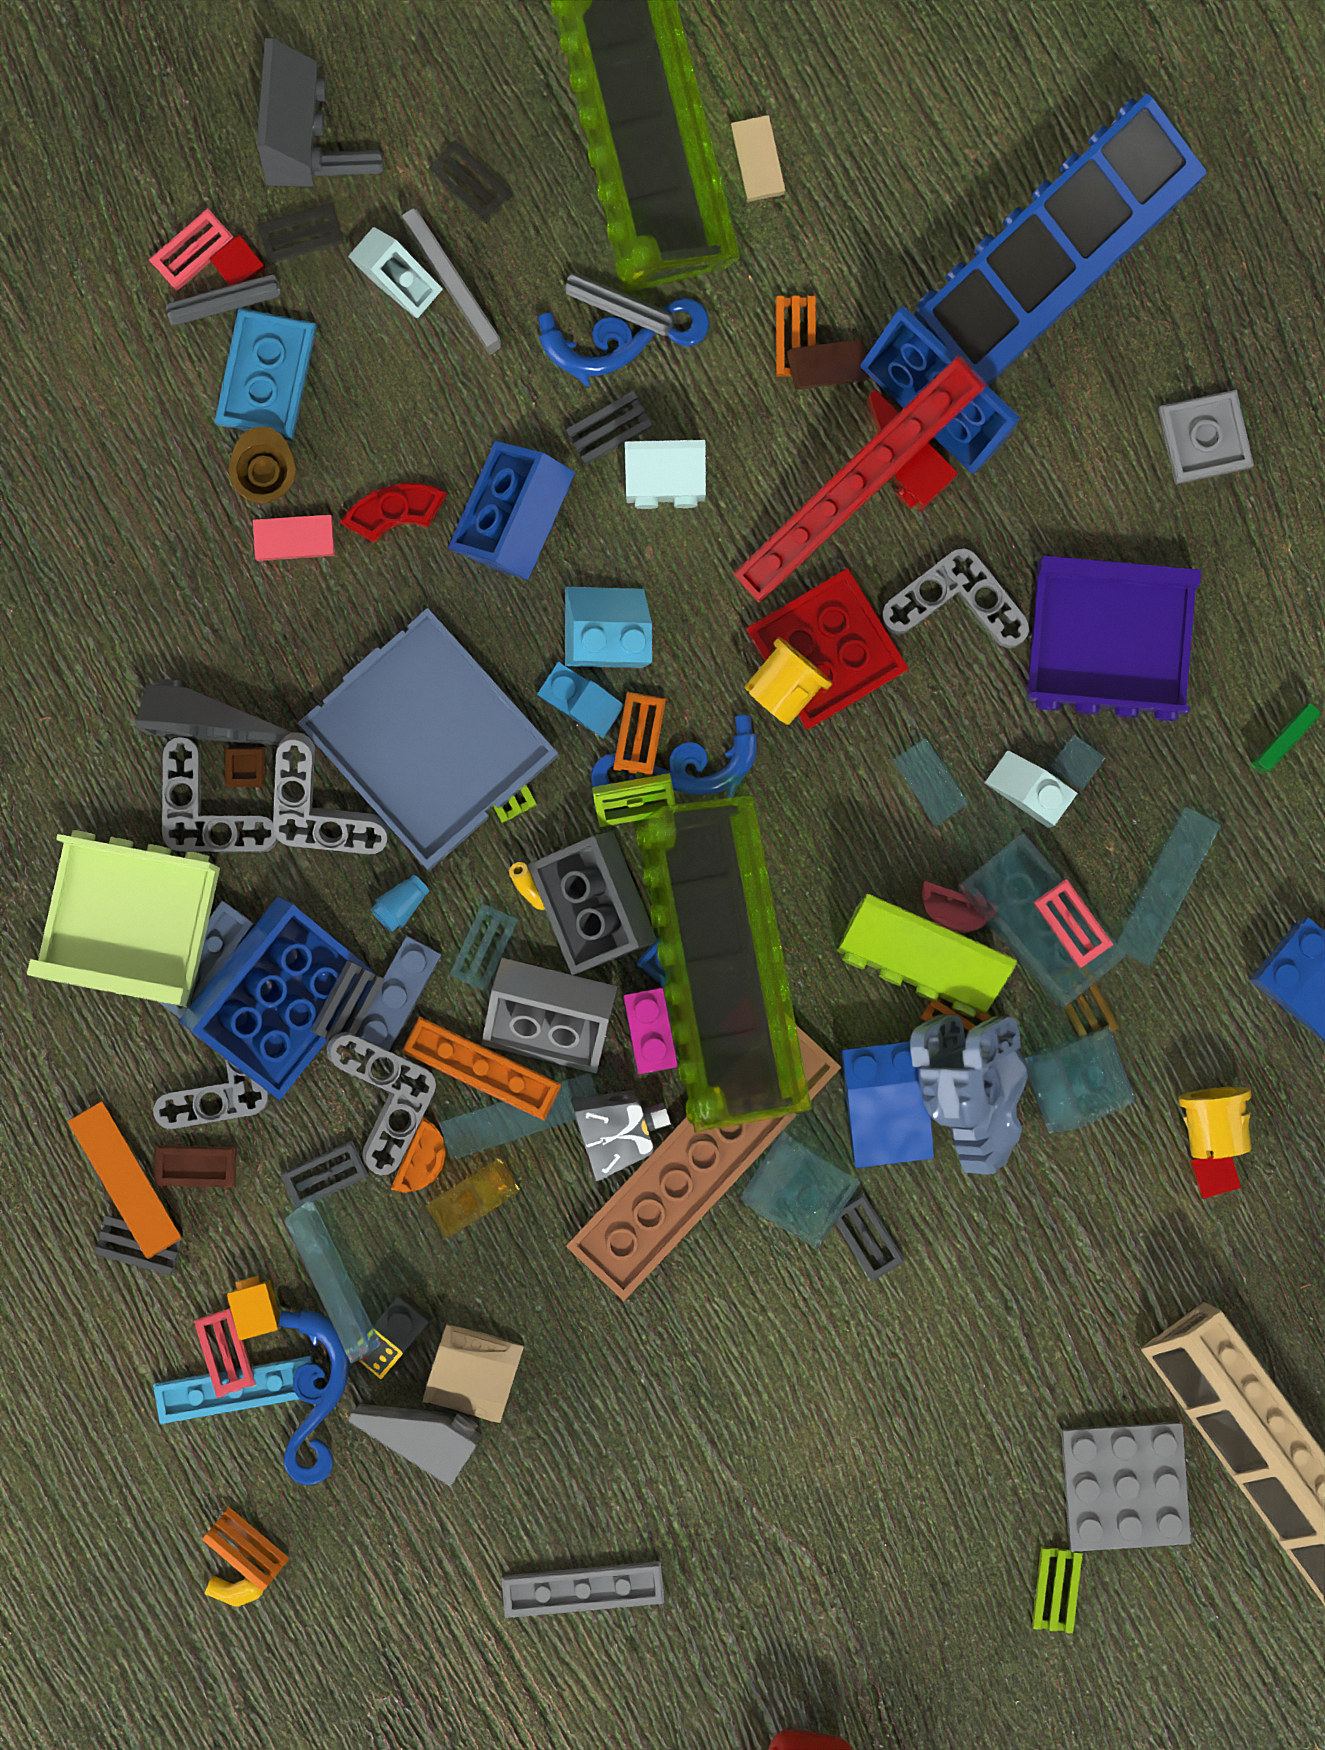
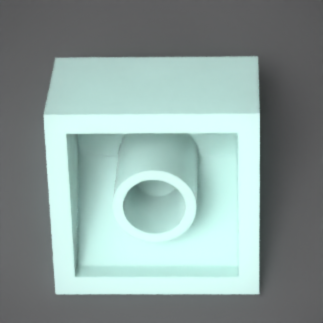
[625,440,706,509]

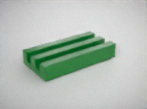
[1250,703,1321,774]

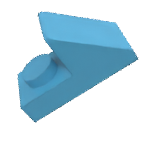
[537,662,625,739]

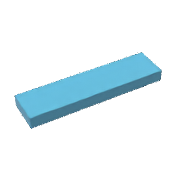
[153,1355,317,1424]

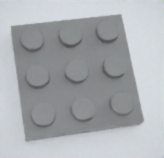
[1061,1421,1191,1552]

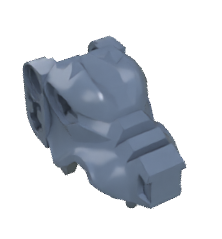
[910,1014,1028,1175]

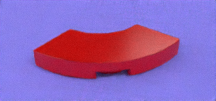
[340,483,448,544]

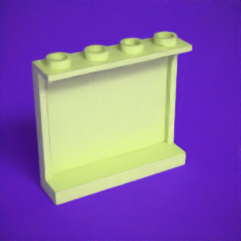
[27,830,220,1007]

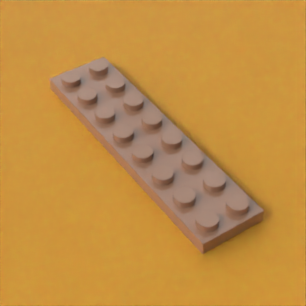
[566,1013,841,1301]

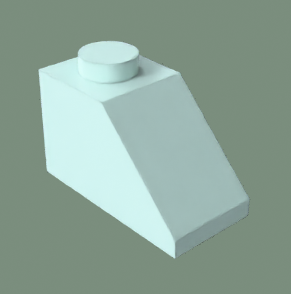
[348,227,443,319]
[985,751,1077,829]

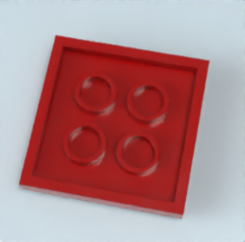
[746,568,909,731]

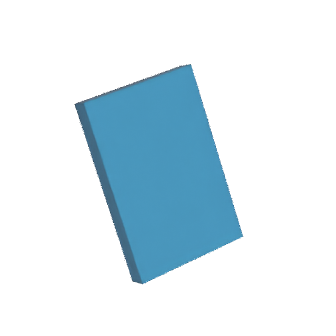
[215,308,317,440]

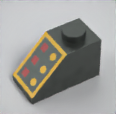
[351,1292,432,1379]

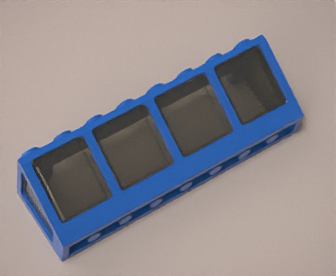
[913,93,1207,386]

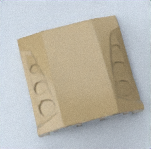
[422,1323,524,1423]

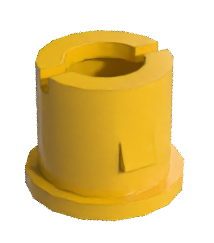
[744,637,832,725]
[1178,1087,1252,1159]

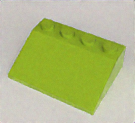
[837,894,1017,1018]

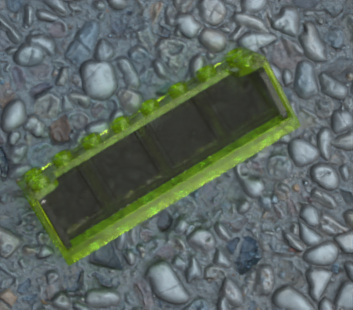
[551,0,740,293]
[636,795,812,1133]

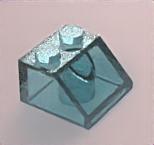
[1024,1027,1135,1133]
[739,1131,860,1249]

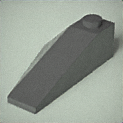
[135,679,298,747]

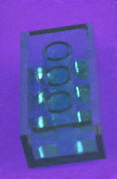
[957,832,1127,1008]

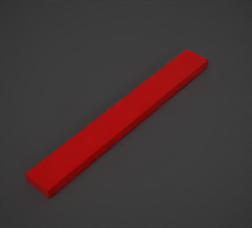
[733,355,988,603]

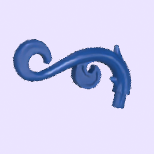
[537,298,710,386]
[591,715,757,799]
[279,1309,360,1485]

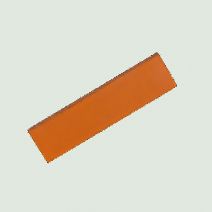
[402,1016,562,1121]
[67,1101,183,1259]

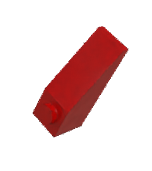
[867,389,958,512]

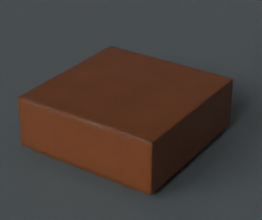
[225,747,266,788]

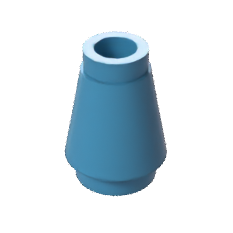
[370,874,430,932]

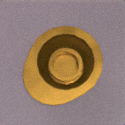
[228,426,296,503]

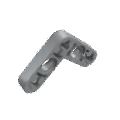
[881,548,1029,648]
[273,732,390,854]
[162,737,278,853]
[327,1032,436,1175]
[153,1059,269,1129]

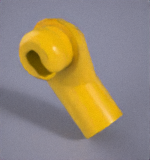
[509,862,545,910]
[205,1575,263,1607]

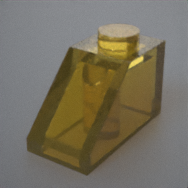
[425,1158,520,1238]

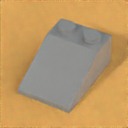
[347,1404,481,1487]

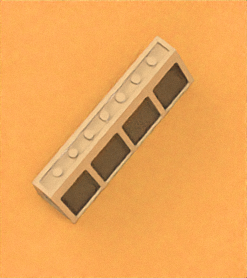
[1140,1302,1325,1606]

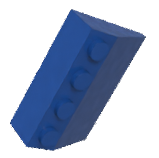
[860,306,1020,474]
[178,896,379,1101]

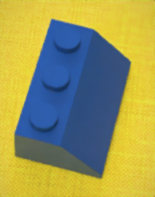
[448,441,575,580]

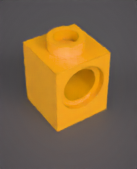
[227,1276,281,1341]

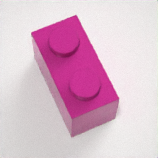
[624,988,678,1074]

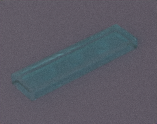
[1113,807,1221,966]
[439,1072,598,1161]
[284,1202,381,1363]

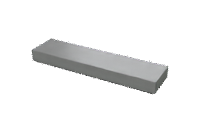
[402,208,501,355]
[501,1561,664,1618]

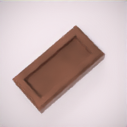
[787,339,870,390]
[154,1145,237,1188]

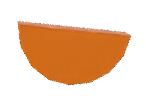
[390,1116,446,1193]

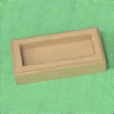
[730,115,785,202]

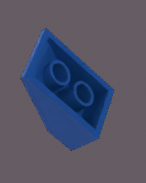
[1249,918,1325,1042]
[840,1041,934,1168]

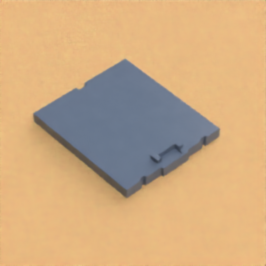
[298,608,559,871]

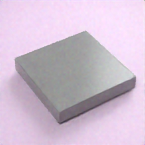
[1158,390,1254,485]

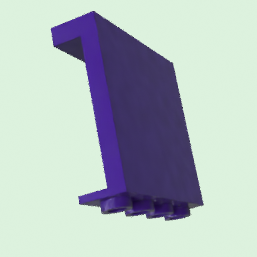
[1026,556,1201,721]

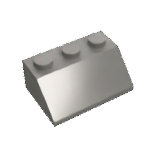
[481,958,618,1074]

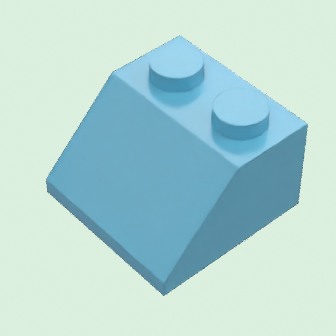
[565,587,652,668]

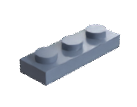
[157,901,255,1018]
[356,936,442,1059]

